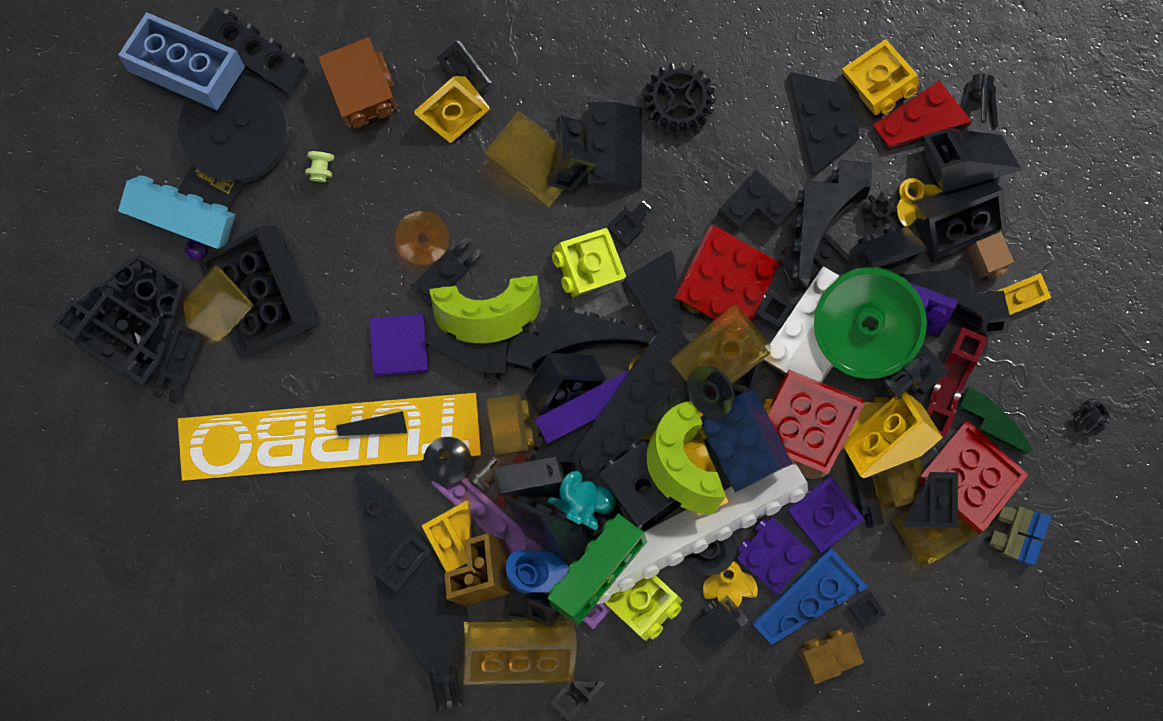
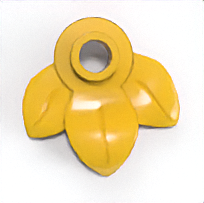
[896,178,942,227]
[703,561,758,607]

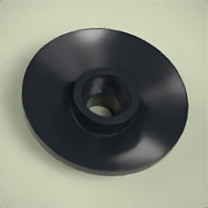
[687,365,735,419]
[420,437,474,484]
[684,535,737,575]

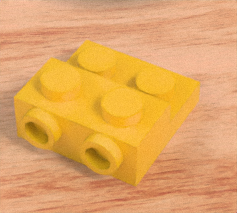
[842,39,919,116]

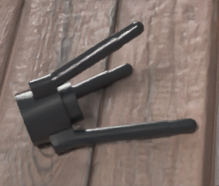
[953,74,998,129]

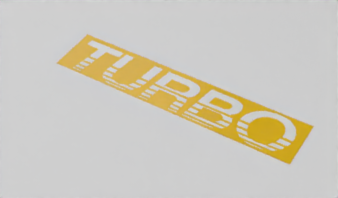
[178,393,481,481]

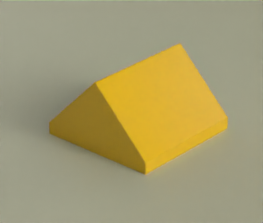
[414,76,490,143]

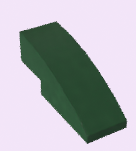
[957,387,1032,454]

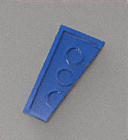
[751,547,868,644]

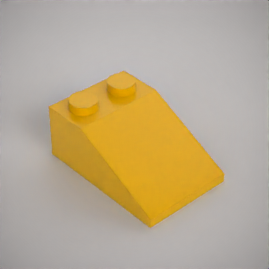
[843,392,943,479]

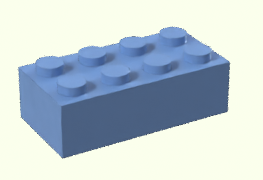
[118,12,245,110]

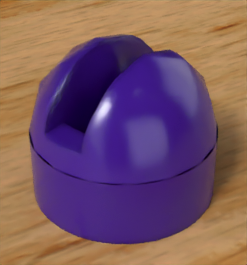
[185,239,208,261]

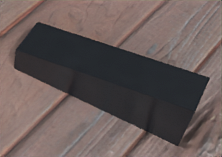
[336,411,407,436]

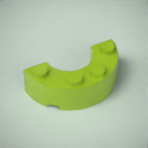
[429,275,541,343]
[647,401,725,514]

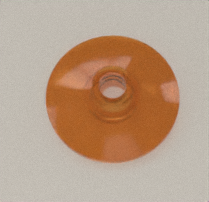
[395,211,449,265]

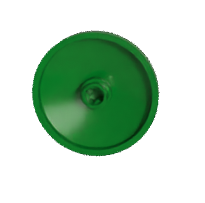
[814,267,927,379]

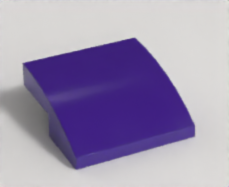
[370,314,428,376]

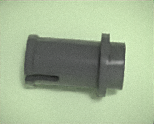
[471,456,504,491]

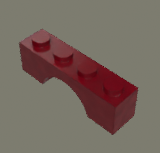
[924,327,988,440]

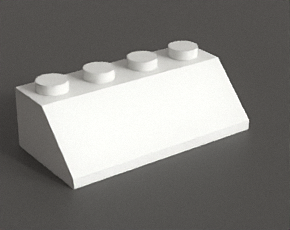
[762,266,839,383]

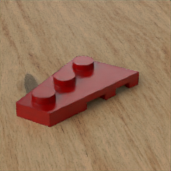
[873,80,972,149]

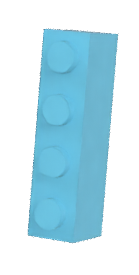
[118,176,236,249]

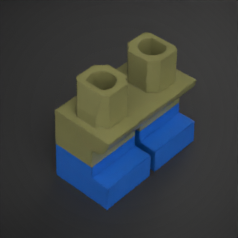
[988,506,1051,566]

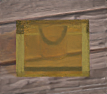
[183,266,253,341]

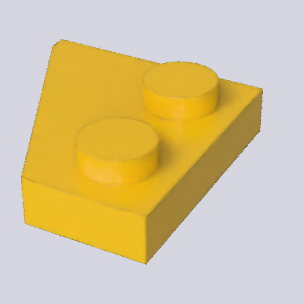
[422,500,472,572]

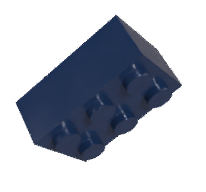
[700,390,793,493]

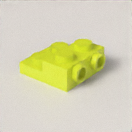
[552,227,626,298]
[604,576,683,641]

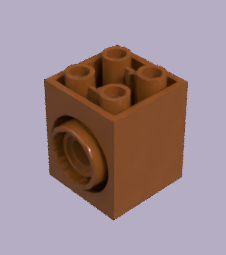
[318,37,398,128]

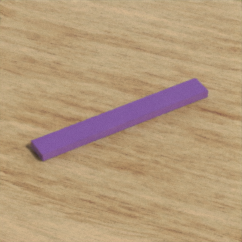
[431,477,611,629]

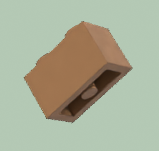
[966,232,1014,280]

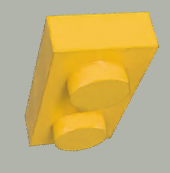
[998,273,1051,315]

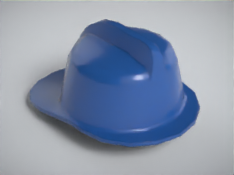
[506,550,568,594]

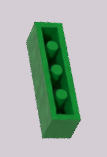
[548,514,647,626]

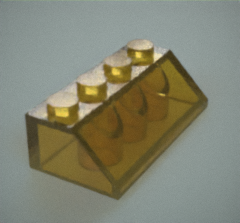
[463,621,577,685]

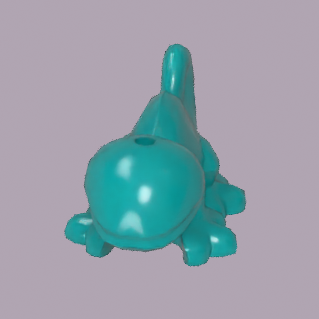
[547,471,616,530]

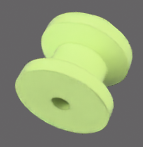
[305,151,334,182]

